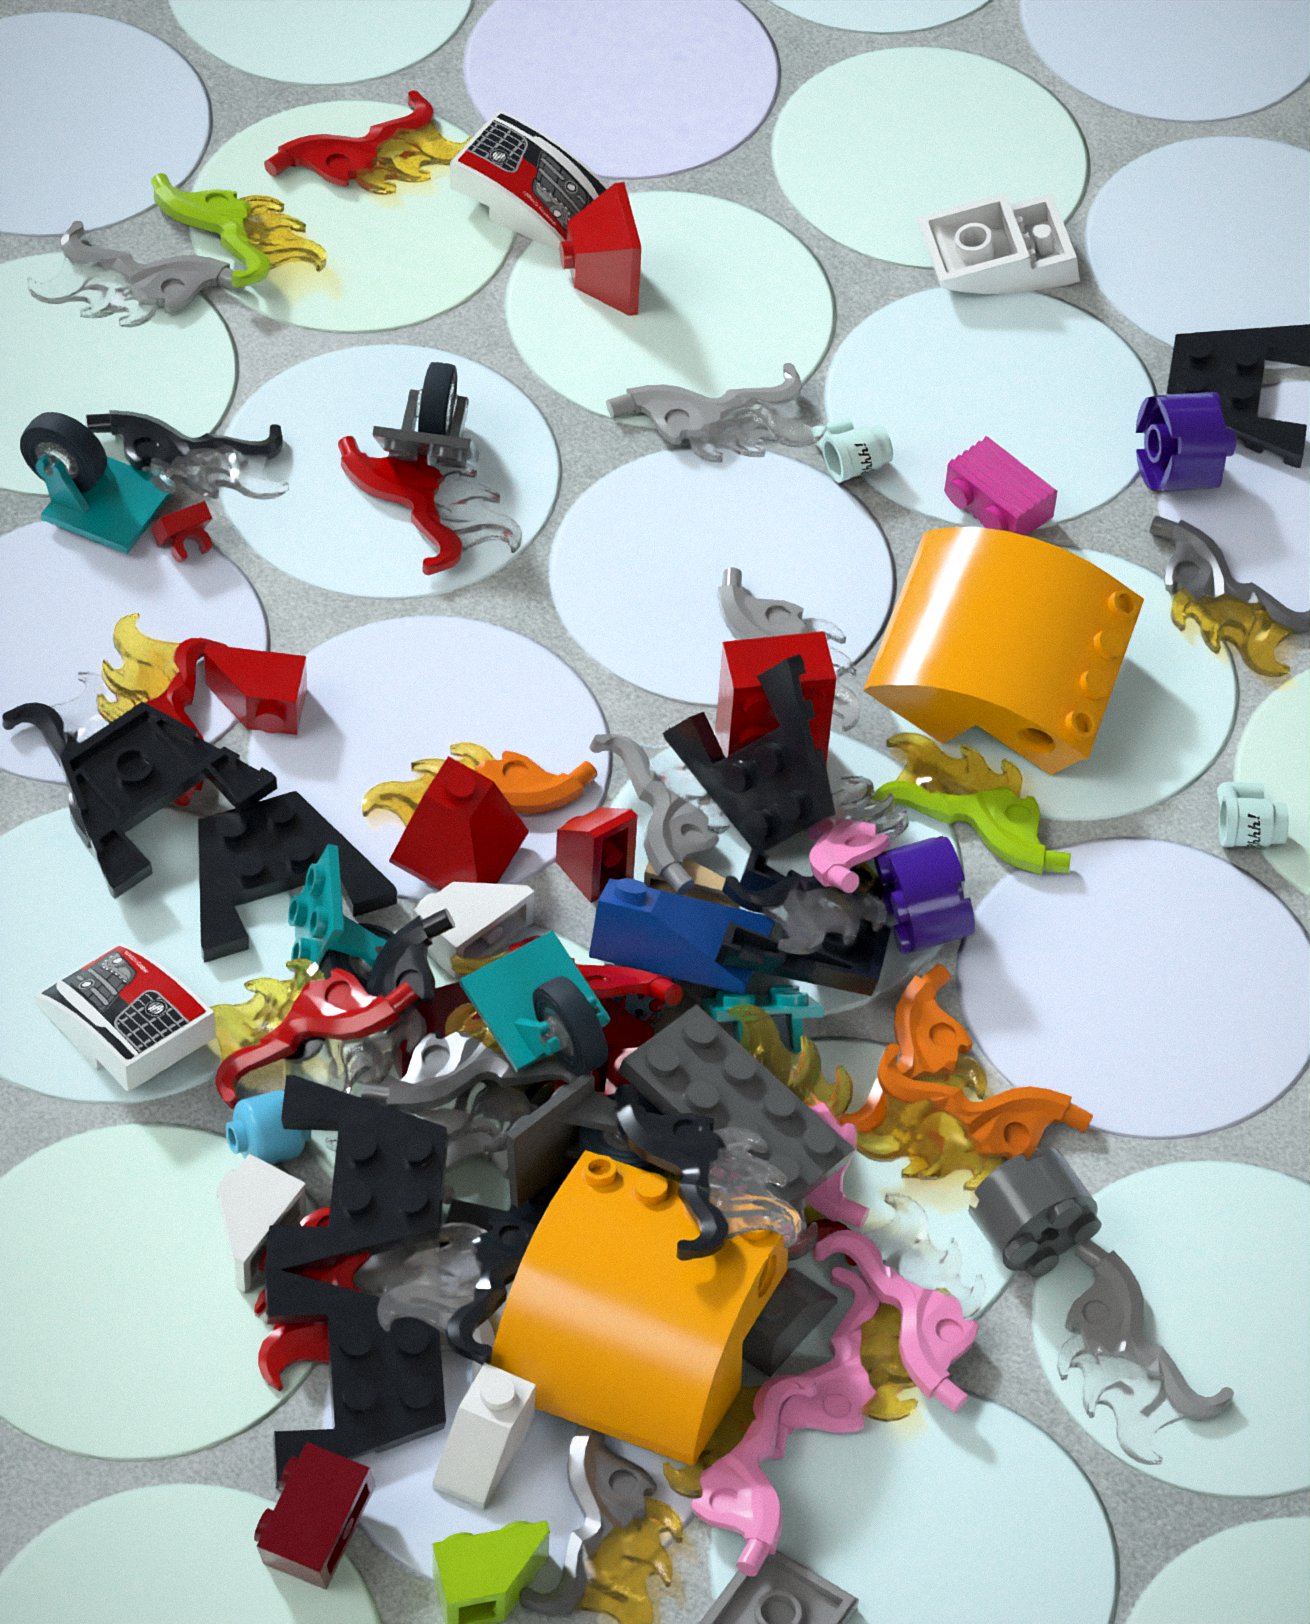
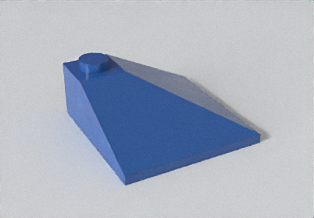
[589,878,776,995]

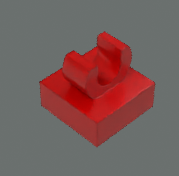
[151,501,213,563]

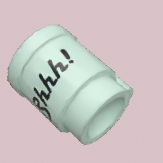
[811,418,893,483]
[1217,782,1289,847]

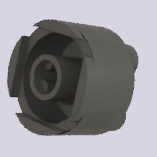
[968,1147,1102,1277]

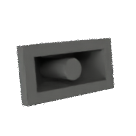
[742,1268,838,1377]

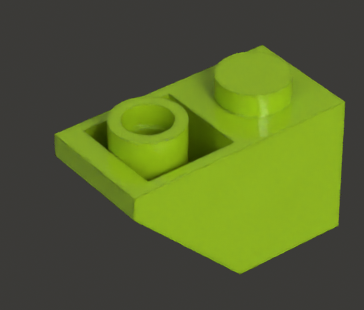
[432,1520,550,1624]

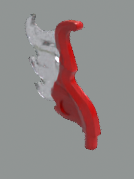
[337,436,522,576]

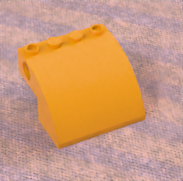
[863,527,1144,775]
[490,1150,790,1466]

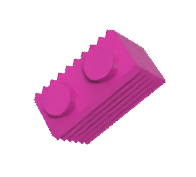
[944,435,1058,536]

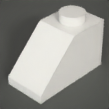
[413,882,535,980]
[216,1154,306,1293]
[432,1363,536,1510]

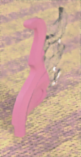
[805,775,909,893]
[813,1193,987,1413]

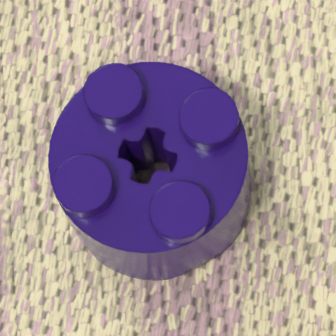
[1135,392,1236,491]
[874,836,975,955]

